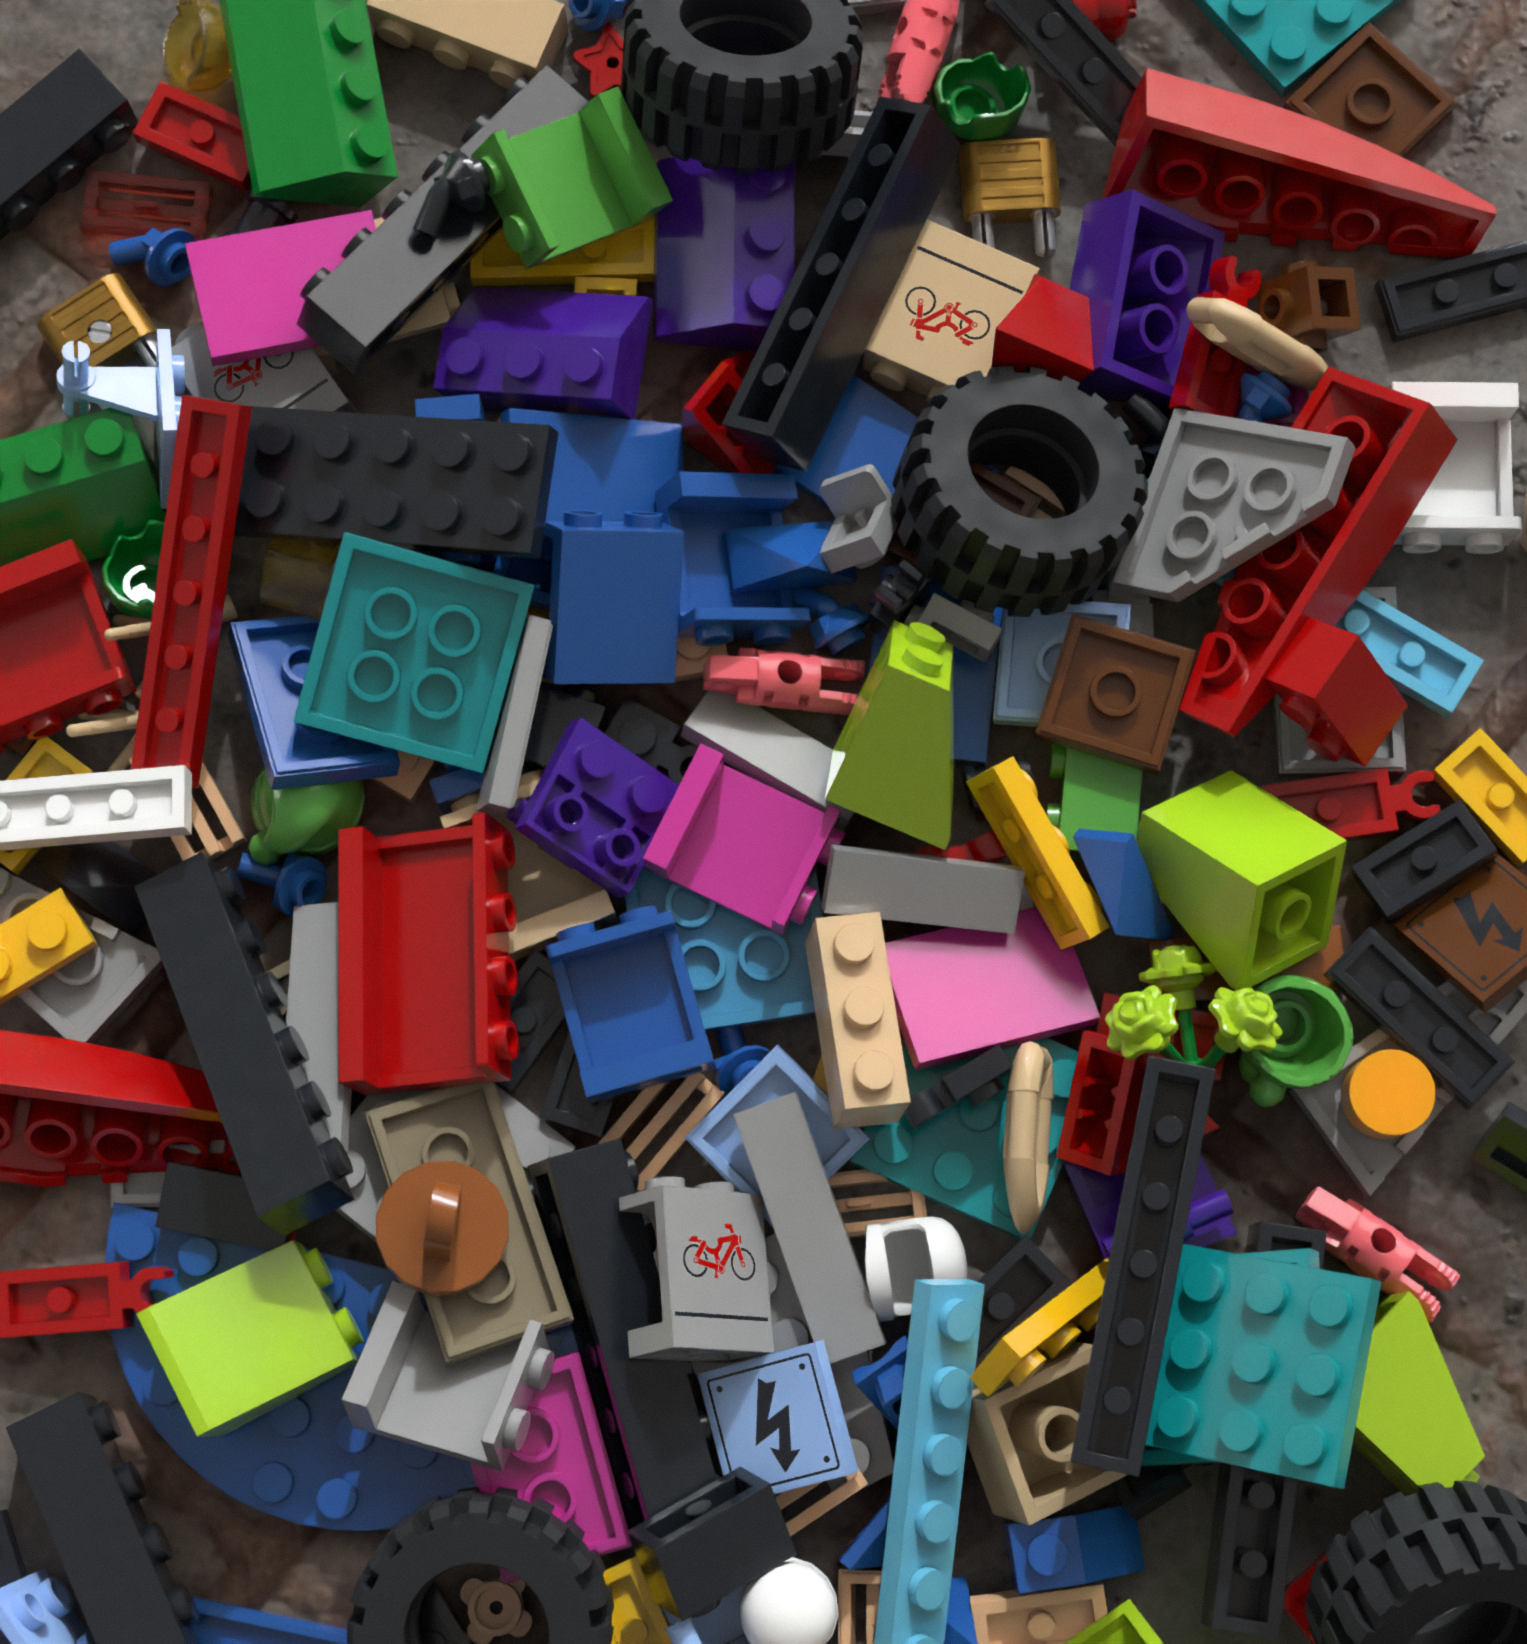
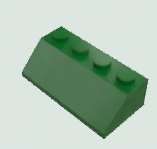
[219,0,398,208]
[0,408,166,567]

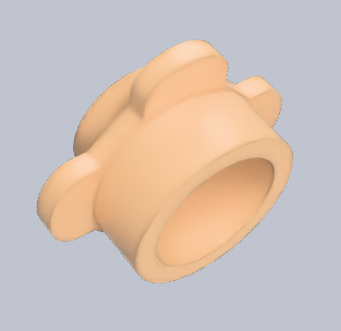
[460,1576,533,1644]

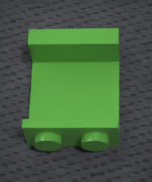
[471,87,673,270]

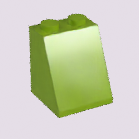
[825,620,954,850]
[1137,770,1347,990]
[136,1240,364,1438]
[1352,1291,1485,1496]

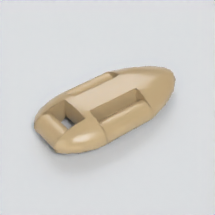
[1186,297,1328,391]
[1003,1041,1054,1235]

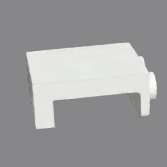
[1389,382,1522,554]

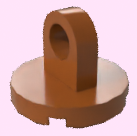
[376,1161,509,1296]

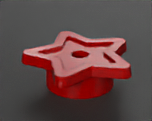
[572,24,624,99]

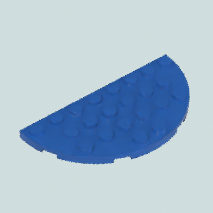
[105,1202,579,1531]

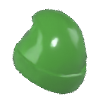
[248,767,365,866]
[1238,975,1354,1107]

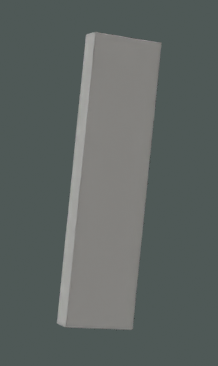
[286,902,352,1153]
[733,1092,886,1364]

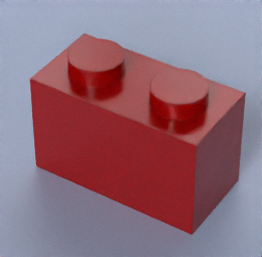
[1266,617,1408,766]

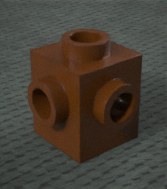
[1258,261,1361,353]

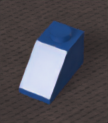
[1003,1504,1145,1594]

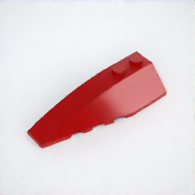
[1102,68,1497,259]
[1179,367,1458,737]
[0,1030,241,1187]

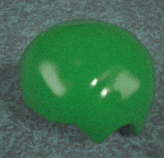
[931,52,1032,142]
[101,520,165,619]

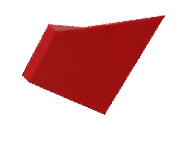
[991,274,1094,382]
[681,349,776,474]
[1056,1031,1220,1176]

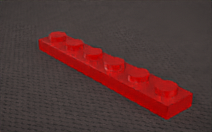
[131,395,252,789]

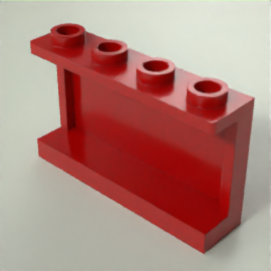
[0,539,137,754]
[338,812,519,1096]

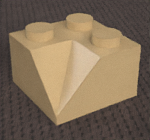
[967,1341,1128,1526]

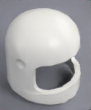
[865,1216,968,1322]
[739,1557,839,1644]

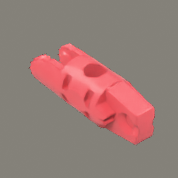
[877,0,960,104]
[702,648,865,716]
[1295,1187,1460,1323]

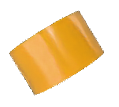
[1341,1049,1435,1139]

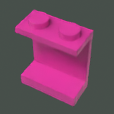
[643,743,846,936]

